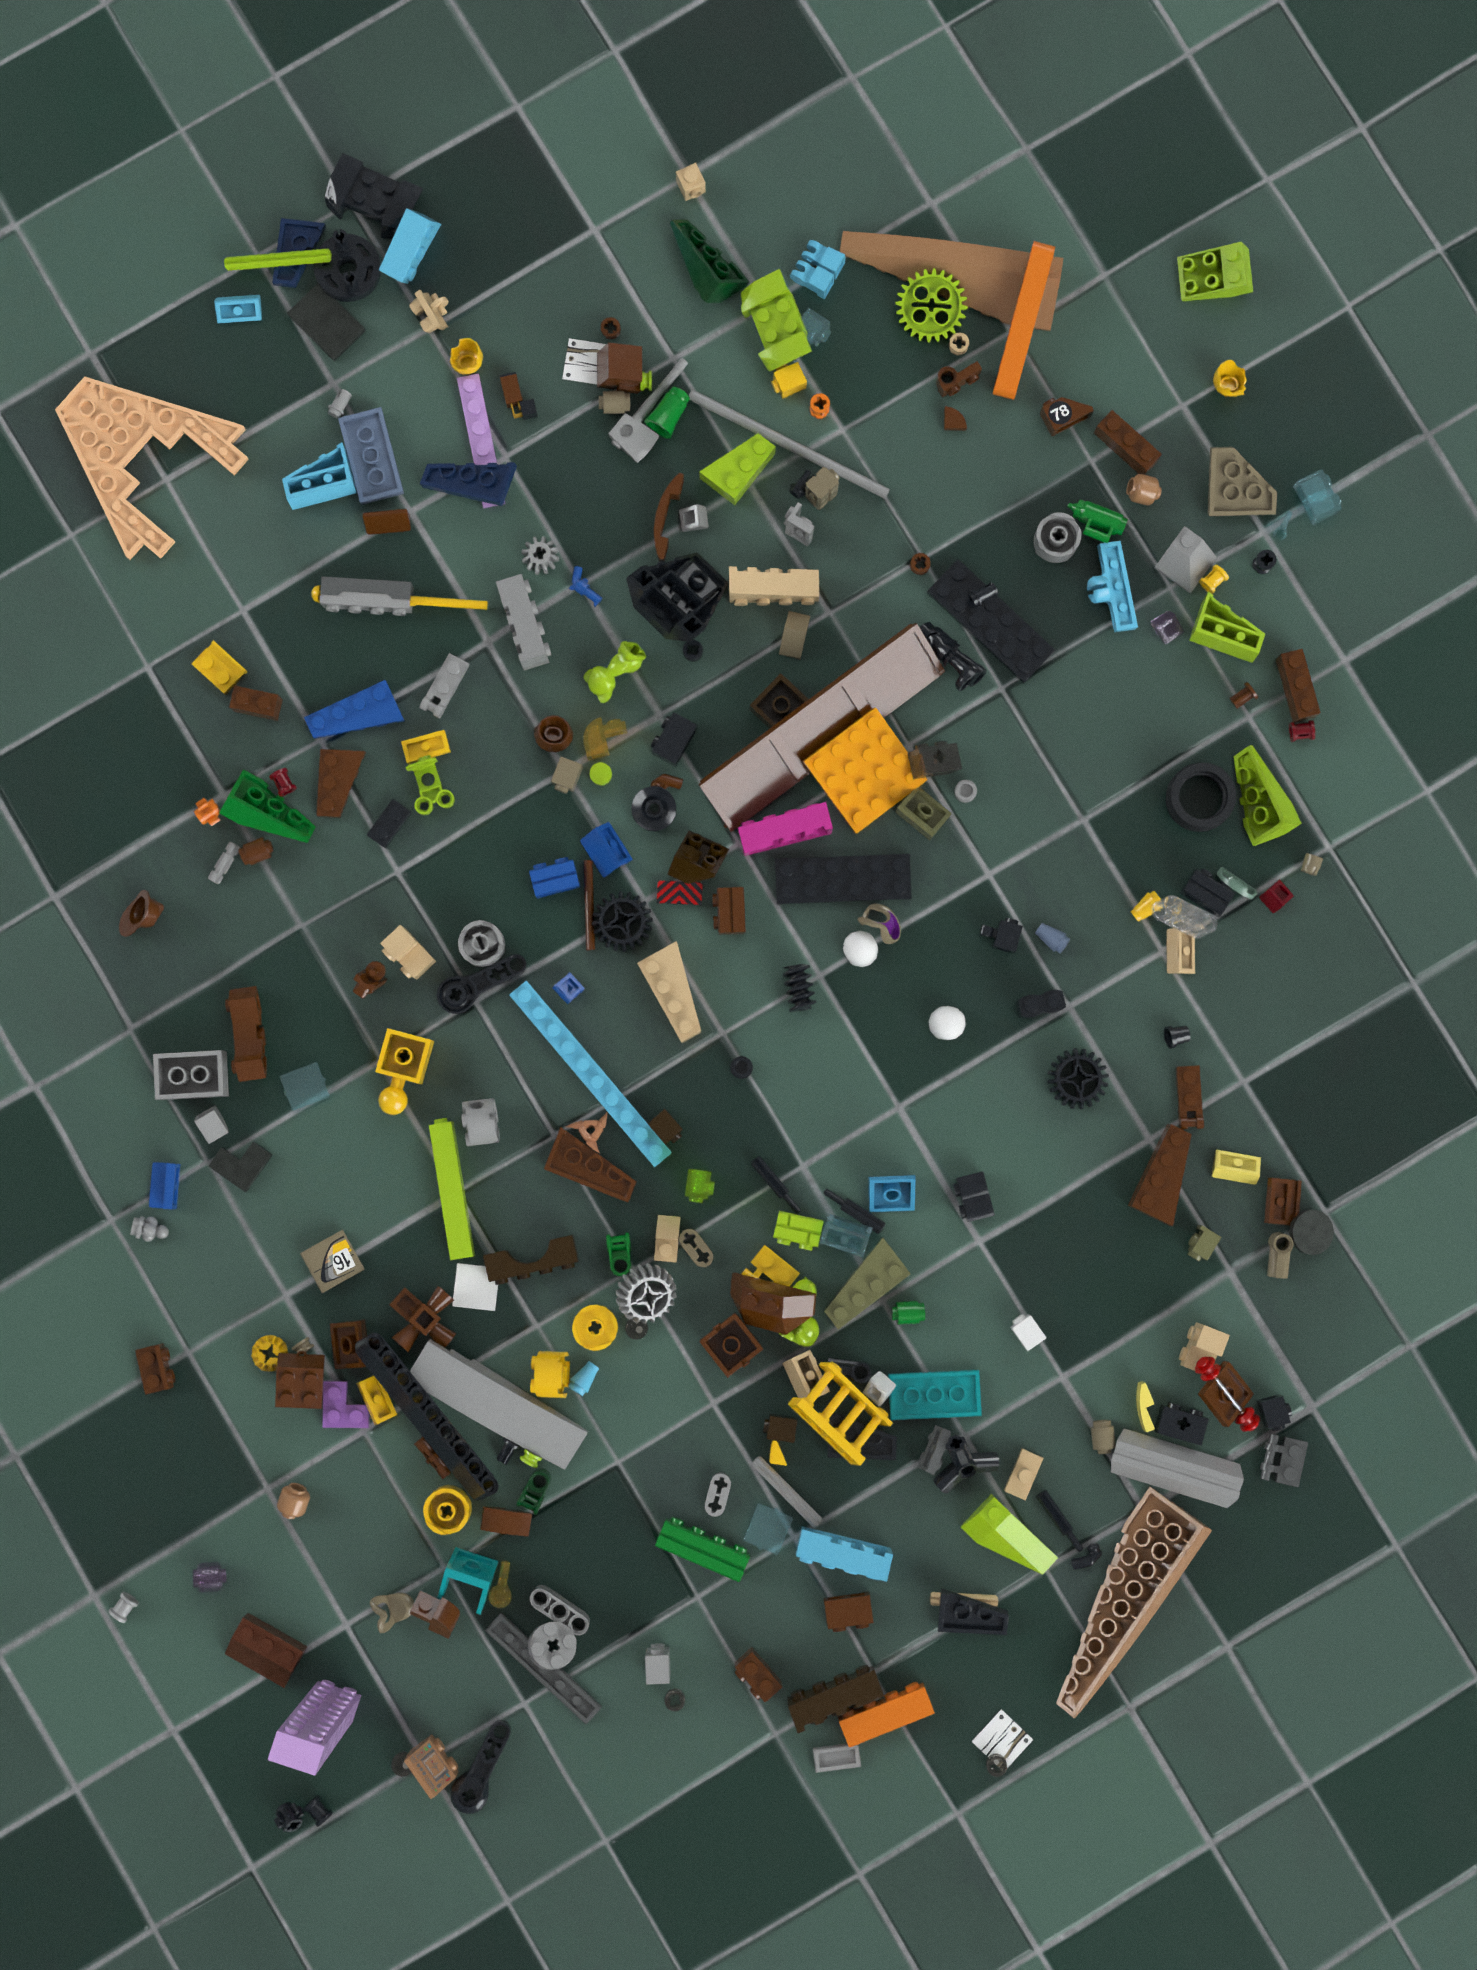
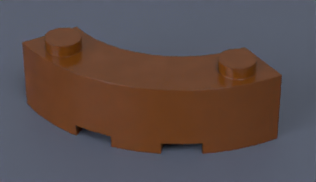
[225,986,267,1082]

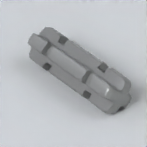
[208,842,240,884]

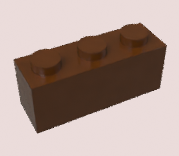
[1094,410,1162,475]
[1275,648,1321,723]

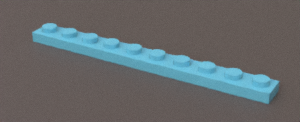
[510,981,672,1167]

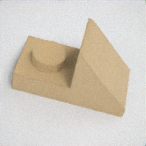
[654,1215,681,1262]

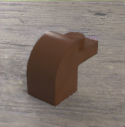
[409,1591,460,1639]

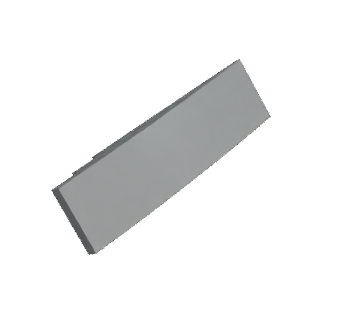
[410,1339,589,1469]

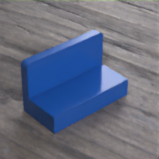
[580,822,633,877]
[149,1162,181,1209]

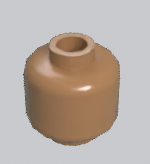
[1126,474,1162,505]
[277,1483,310,1519]

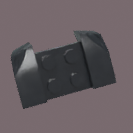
[325,153,423,239]

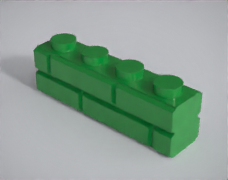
[655,1516,750,1582]

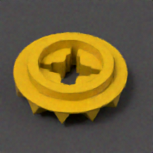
[251,1335,288,1372]

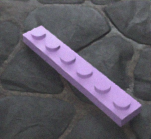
[457,373,505,508]

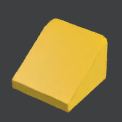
[769,1440,787,1466]

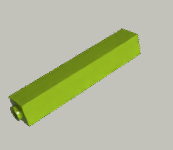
[429,1118,475,1260]

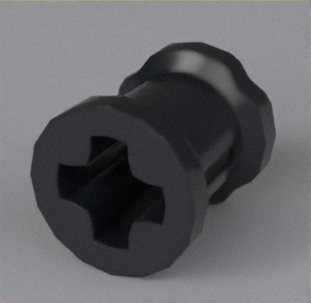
[1252,550,1277,574]
[303,1795,333,1827]

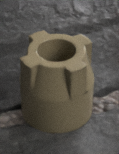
[1301,853,1323,876]

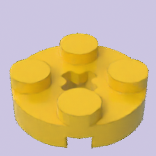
[572,1304,618,1351]

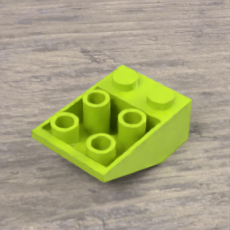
[1177,241,1253,301]

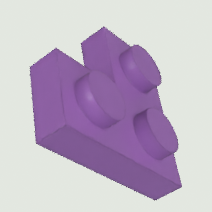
[323,1381,370,1428]

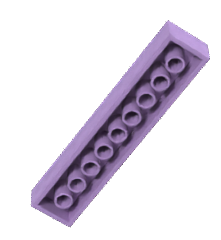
[268,1680,361,1776]

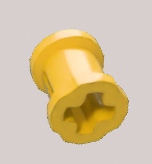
[1199,564,1229,594]

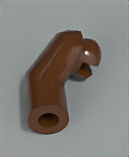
[650,774,684,790]

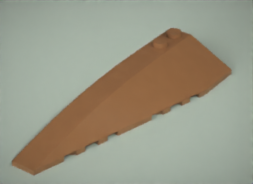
[840,231,1064,331]
[1056,1487,1212,1718]

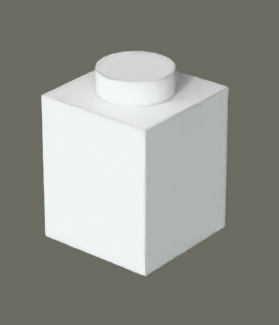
[1010,1314,1046,1351]

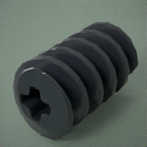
[783,964,817,1012]

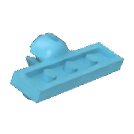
[1087,541,1138,633]

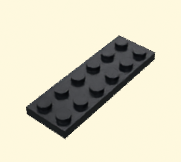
[927,559,1055,683]
[775,854,912,905]

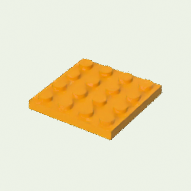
[803,707,927,834]

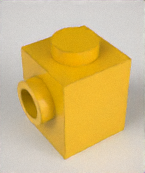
[771,362,807,399]

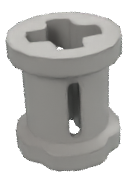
[108,1591,139,1623]

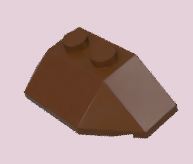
[730,1272,816,1335]

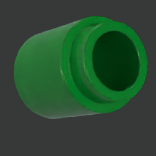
[891,1301,925,1325]

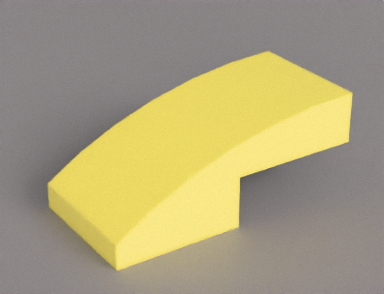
[1136,1381,1155,1433]

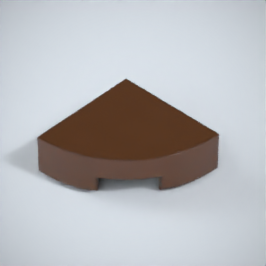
[944,406,967,431]

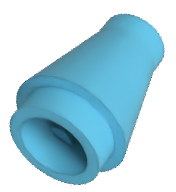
[568,1361,599,1397]

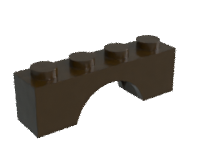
[483,1234,579,1285]

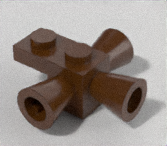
[389,1286,456,1353]

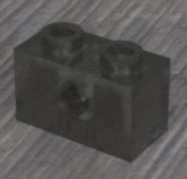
[907,741,962,780]

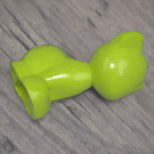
[583,641,646,703]
[779,1276,819,1347]

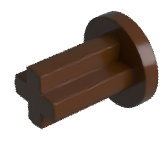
[1229,682,1259,709]

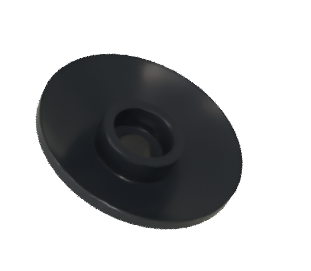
[631,786,676,831]

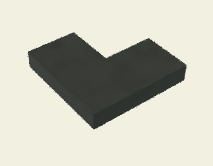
[208,1142,272,1192]

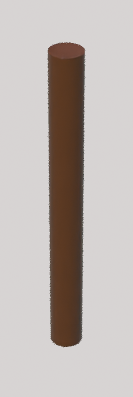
[583,860,595,950]

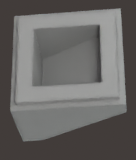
[679,504,709,532]

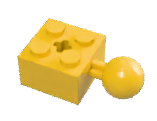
[375,1028,434,1115]

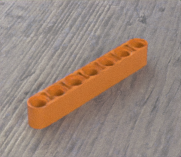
[992,241,1055,400]

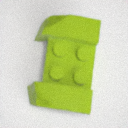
[741,269,812,372]

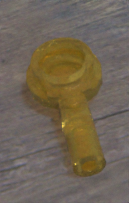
[489,1561,512,1608]

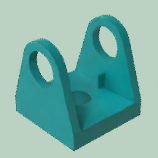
[437,1547,499,1615]

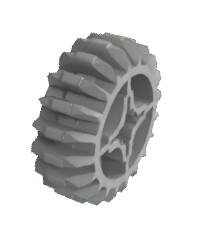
[615,1263,677,1324]

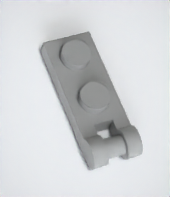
[419,653,469,718]

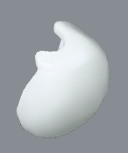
[843,930,878,967]
[928,1006,966,1040]

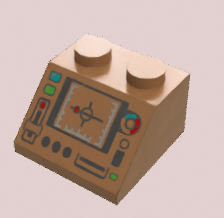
[404,1734,459,1799]

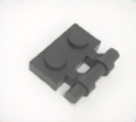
[918,1425,952,1475]
[1260,1433,1308,1487]

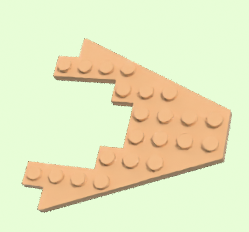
[55,377,249,560]

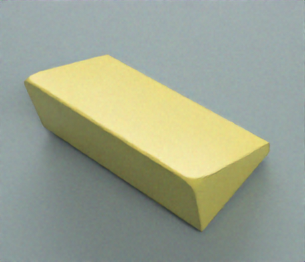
[1212,1150,1261,1185]

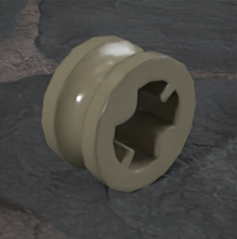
[291,1337,314,1356]

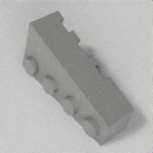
[496,574,552,671]

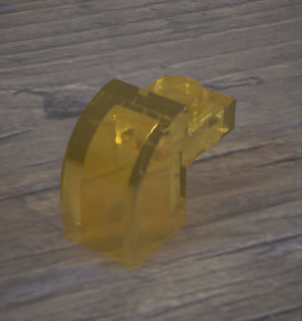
[583,717,628,760]

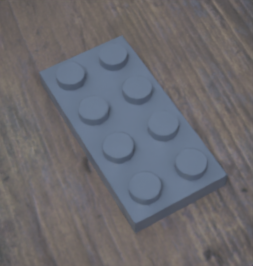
[338,407,404,505]

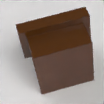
[597,342,642,394]

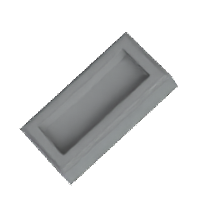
[813,1743,861,1773]

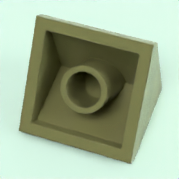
[895,787,952,841]

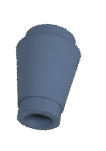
[1035,923,1070,953]

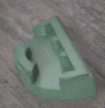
[1217,867,1258,899]

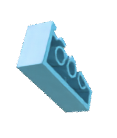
[796,1526,893,1582]

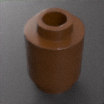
[238,837,274,865]

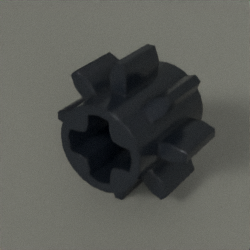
[274,1802,305,1832]

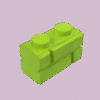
[773,1211,824,1251]

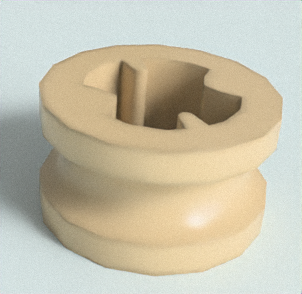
[949,333,969,355]

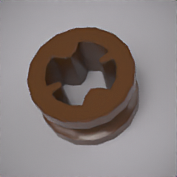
[600,317,621,339]
[910,553,931,575]

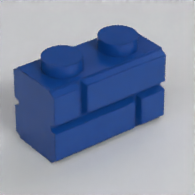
[529,857,580,899]

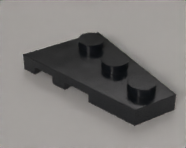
[827,1413,897,1460]
[938,1588,1009,1635]

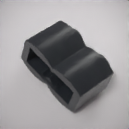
[1016,990,1066,1019]
[953,1171,994,1222]

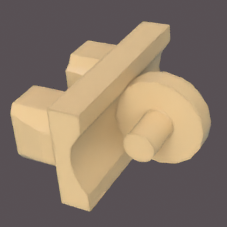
[409,290,448,333]

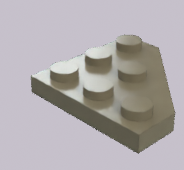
[1208,447,1277,516]

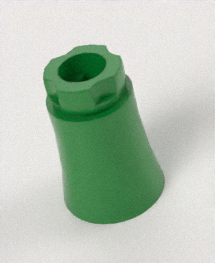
[644,386,690,439]

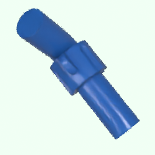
[569,566,603,607]

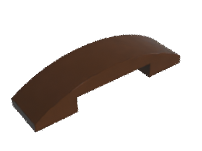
[654,473,684,562]

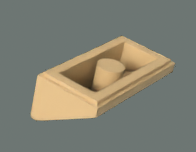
[1167,928,1195,974]

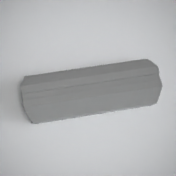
[1111,1428,1244,1508]

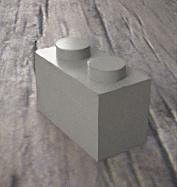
[645,1643,671,1685]

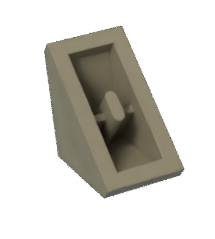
[779,611,811,660]

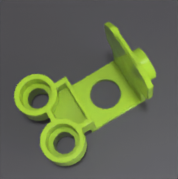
[405,755,455,815]

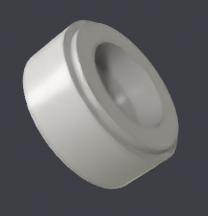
[954,780,977,803]

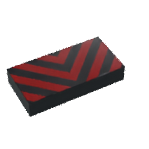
[657,881,703,906]

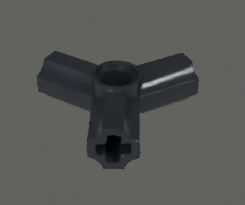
[933,1435,1000,1494]

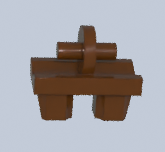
[353,961,387,999]

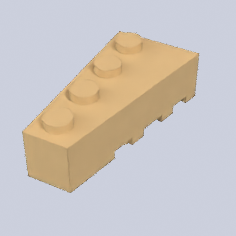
[729,566,819,606]
[637,941,701,1043]

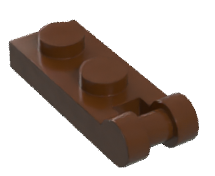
[1176,1065,1204,1130]

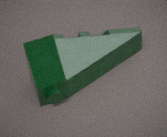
[670,220,749,303]

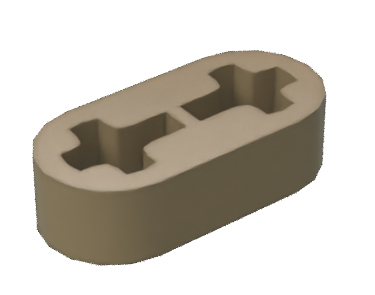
[679,1229,713,1267]

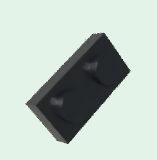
[367,799,412,849]

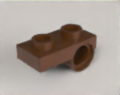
[936,361,982,398]

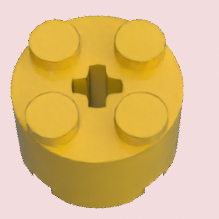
[530,1351,570,1398]
[423,1485,472,1535]

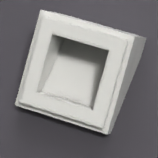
[863,1371,896,1407]

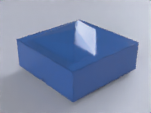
[553,972,585,1005]

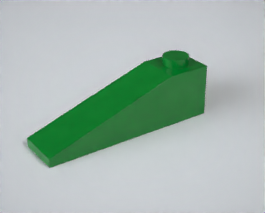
[219,769,316,843]

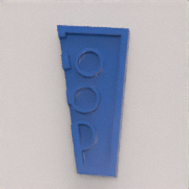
[304,680,405,739]

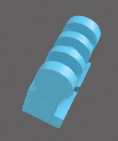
[790,240,845,300]

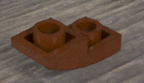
[480,1506,532,1536]

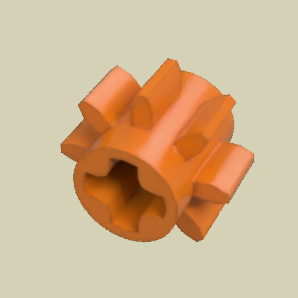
[194,798,221,826]

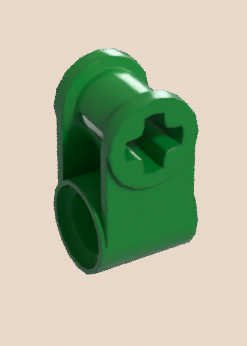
[606,1232,632,1276]

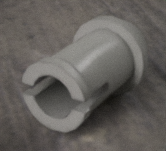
[328,388,352,419]

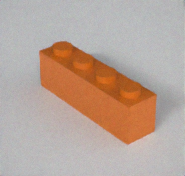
[838,1682,935,1748]

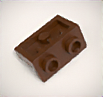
[135,1343,175,1395]

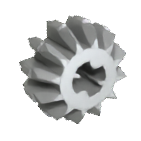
[521,536,559,575]

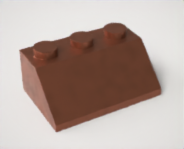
[225,1613,308,1688]

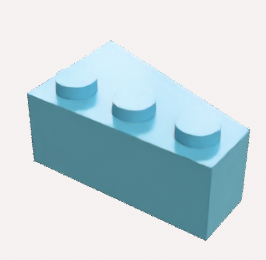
[379,208,441,284]
[282,443,357,510]

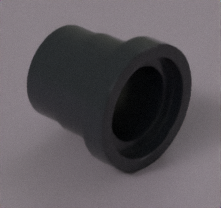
[1164,1025,1191,1049]

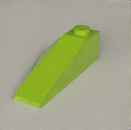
[1233,745,1302,846]
[960,1494,1058,1575]

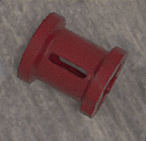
[1289,720,1315,742]
[269,768,297,797]

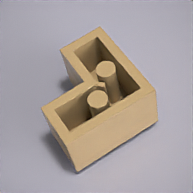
[380,925,437,980]
[1179,1322,1230,1371]

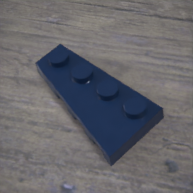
[420,462,517,506]

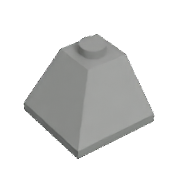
[1154,526,1217,594]

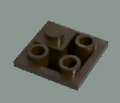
[667,831,729,884]

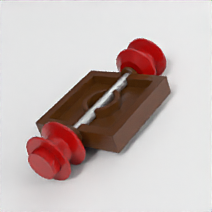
[1195,1357,1260,1432]

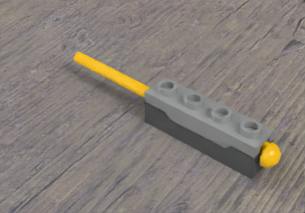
[311,577,488,616]

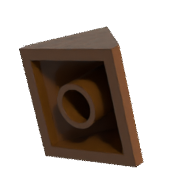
[330,1319,367,1369]

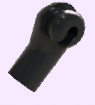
[1071,1543,1102,1570]

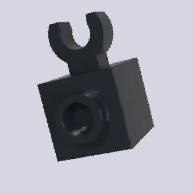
[979,918,1023,954]

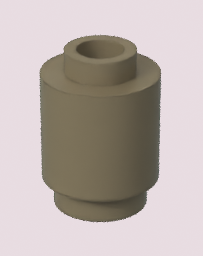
[599,391,630,414]
[1091,1420,1116,1454]

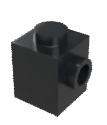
[1257,1394,1292,1431]

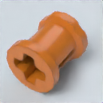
[810,393,830,419]

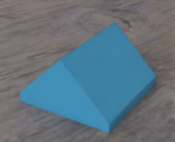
[868,1175,915,1212]

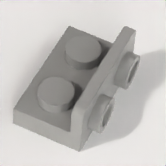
[784,502,815,547]

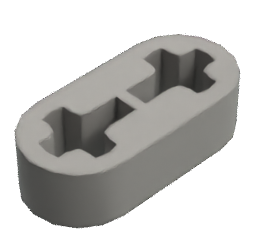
[705,1472,731,1517]

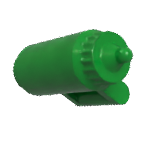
[1067,500,1128,544]

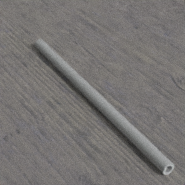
[689,389,890,499]

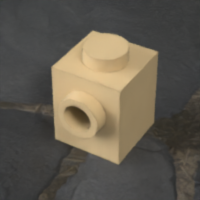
[676,163,706,201]

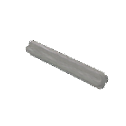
[752,1456,822,1528]

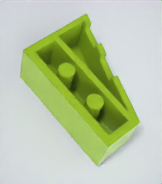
[1189,591,1265,663]

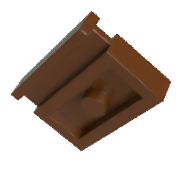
[1264,1178,1302,1225]

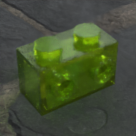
[685,1169,715,1203]

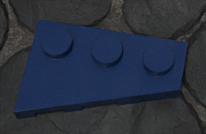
[272,218,326,288]

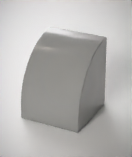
[194,1105,228,1144]

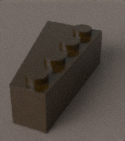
[787,1665,884,1733]

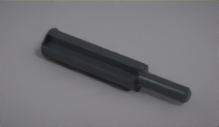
[750,1156,801,1214]
[823,1189,886,1234]
[1035,1490,1083,1552]

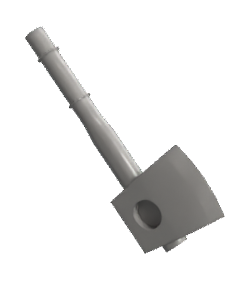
[608,358,688,463]

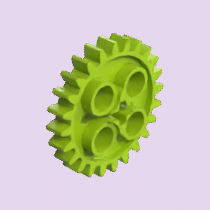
[896,268,968,343]

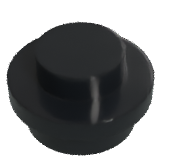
[730,1056,753,1079]

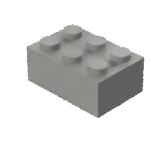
[153,1050,229,1100]

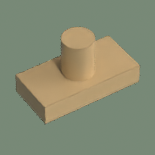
[1004,1448,1043,1501]

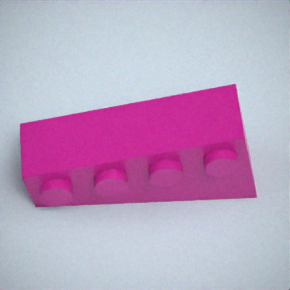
[738,802,833,856]

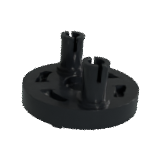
[313,229,381,302]

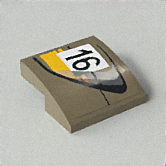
[300,1230,365,1293]

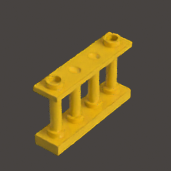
[788,1362,893,1466]

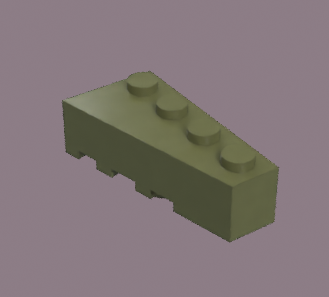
[824,1237,911,1330]

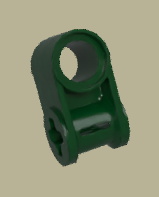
[516,1468,551,1515]

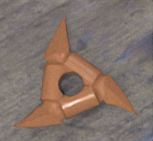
[566,1112,608,1153]

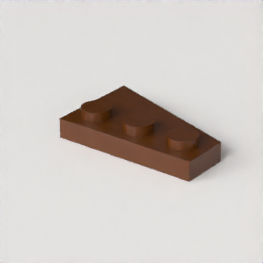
[317,749,366,818]

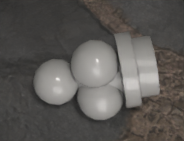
[130,1216,169,1242]

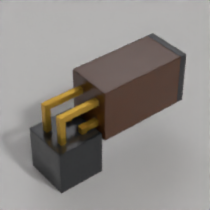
[499,372,538,420]

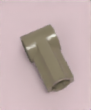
[1267,1232,1294,1278]

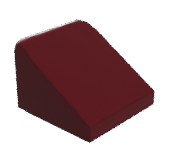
[1259,879,1294,913]

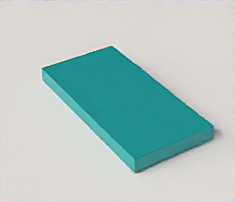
[888,1370,982,1420]

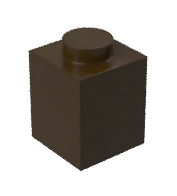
[648,1109,683,1145]
[763,1414,797,1443]

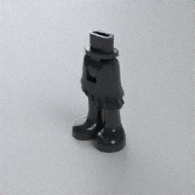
[919,622,987,692]

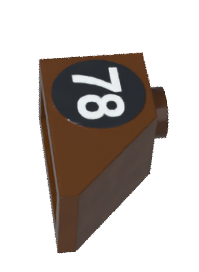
[1040,397,1094,436]

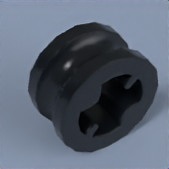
[683,640,703,662]

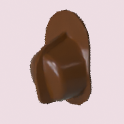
[119,890,164,937]

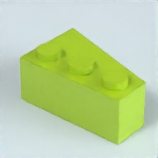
[699,433,776,505]

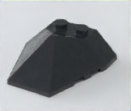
[626,552,729,642]

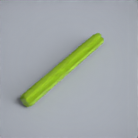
[224,249,332,271]

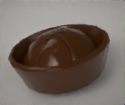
[534,715,573,753]

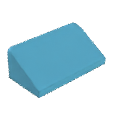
[214,295,262,323]

